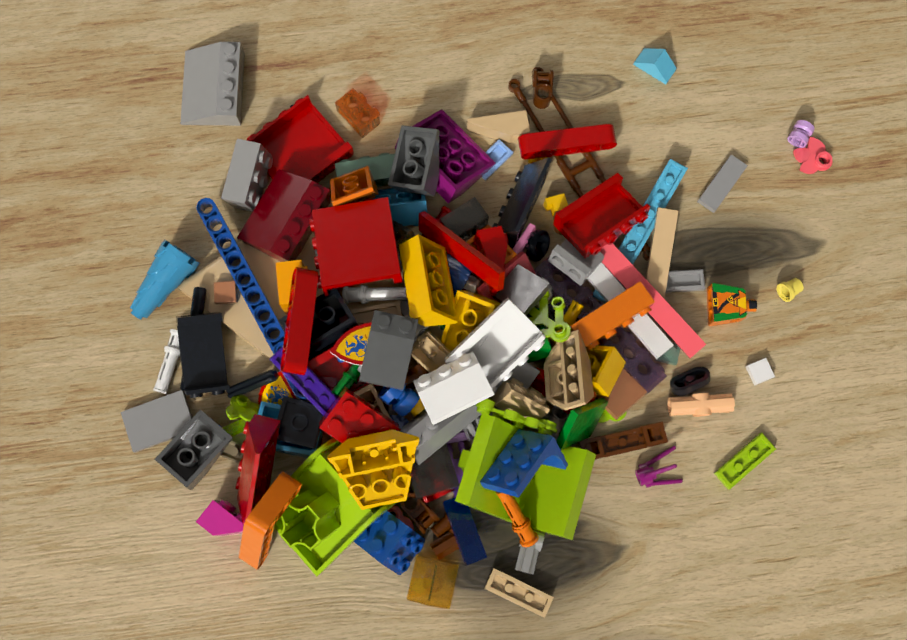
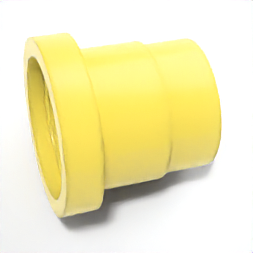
[777,278,804,302]

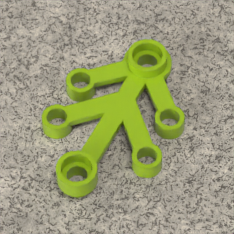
[528,290,571,342]
[475,399,557,435]

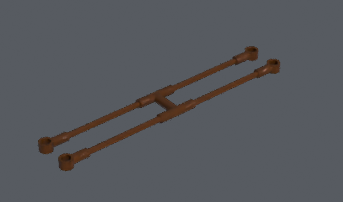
[508,67,651,261]

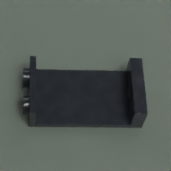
[176,312,230,398]

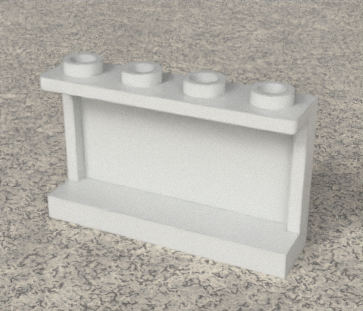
[445,297,546,392]

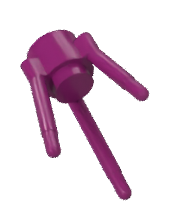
[635,446,683,488]

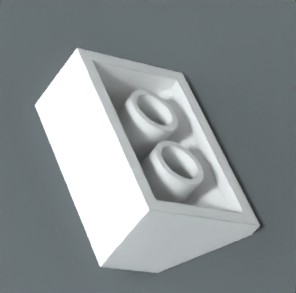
[413,351,495,425]

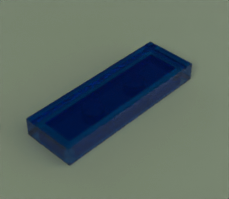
[442,497,487,566]

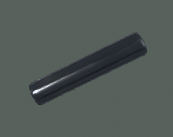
[226,369,278,398]

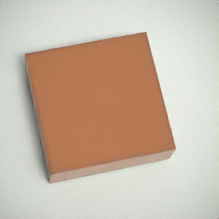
[214,281,237,305]

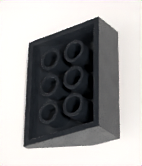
[492,158,552,249]

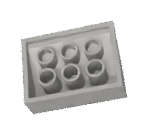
[180,42,245,126]

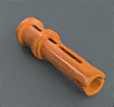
[495,491,539,547]

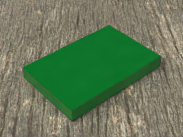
[556,398,609,450]

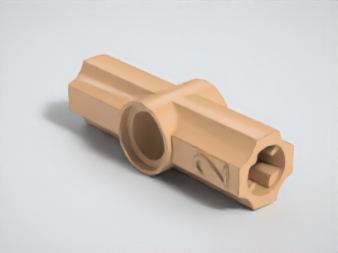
[667,393,735,417]

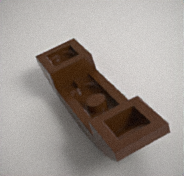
[579,421,668,460]

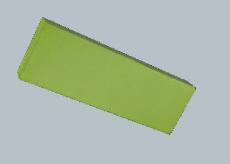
[714,433,776,490]

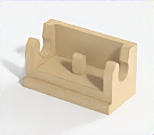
[411,330,451,373]

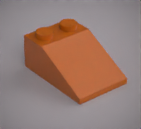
[330,166,378,206]

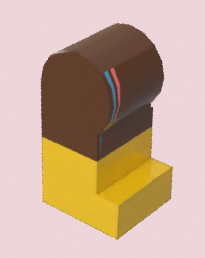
[543,193,568,235]

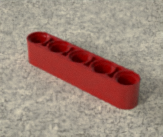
[518,124,617,159]
[280,267,318,375]

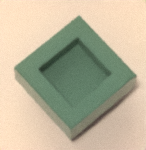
[655,342,680,366]

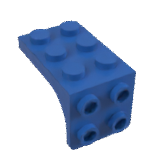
[480,429,568,497]
[354,511,425,575]

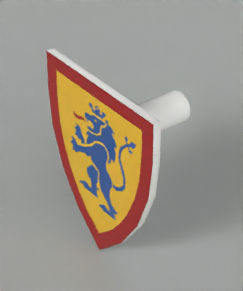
[330,322,372,366]
[258,371,298,405]

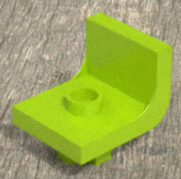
[455,414,596,540]
[274,438,411,576]

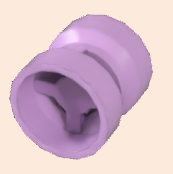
[787,120,815,148]

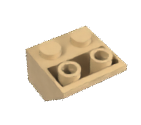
[492,378,550,420]

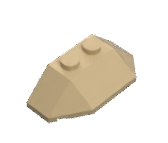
[544,330,594,410]

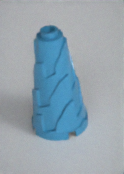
[130,239,200,320]

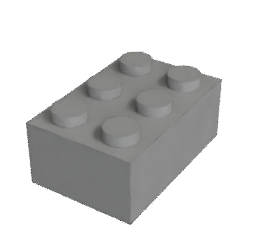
[221,139,273,212]

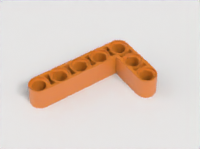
[239,472,302,570]

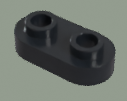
[670,366,710,396]

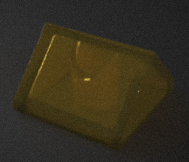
[407,555,459,609]

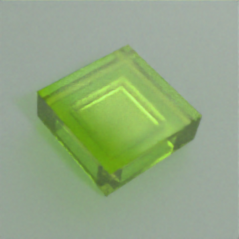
[223,419,246,437]

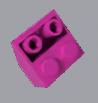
[196,499,243,536]

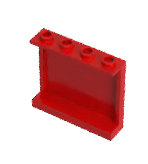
[246,95,354,183]
[309,197,402,296]

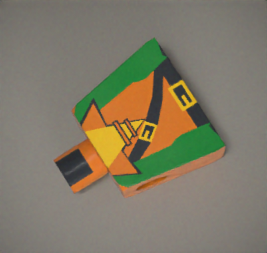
[707,283,757,326]

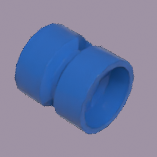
[378,383,420,417]

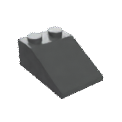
[388,125,439,196]
[359,310,418,390]
[154,410,233,490]

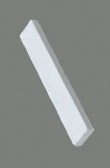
[587,262,674,360]

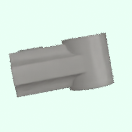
[515,530,545,574]

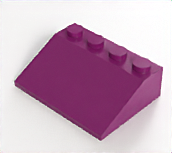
[395,109,496,204]

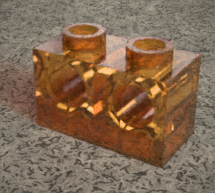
[335,88,380,138]

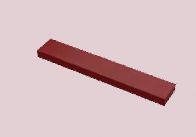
[419,211,505,291]

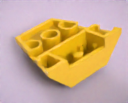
[327,430,419,510]

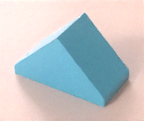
[633,48,677,85]

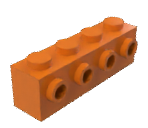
[570,281,655,351]

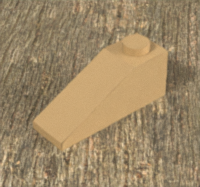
[467,110,530,144]

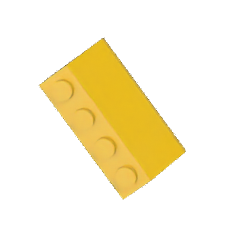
[399,234,459,327]

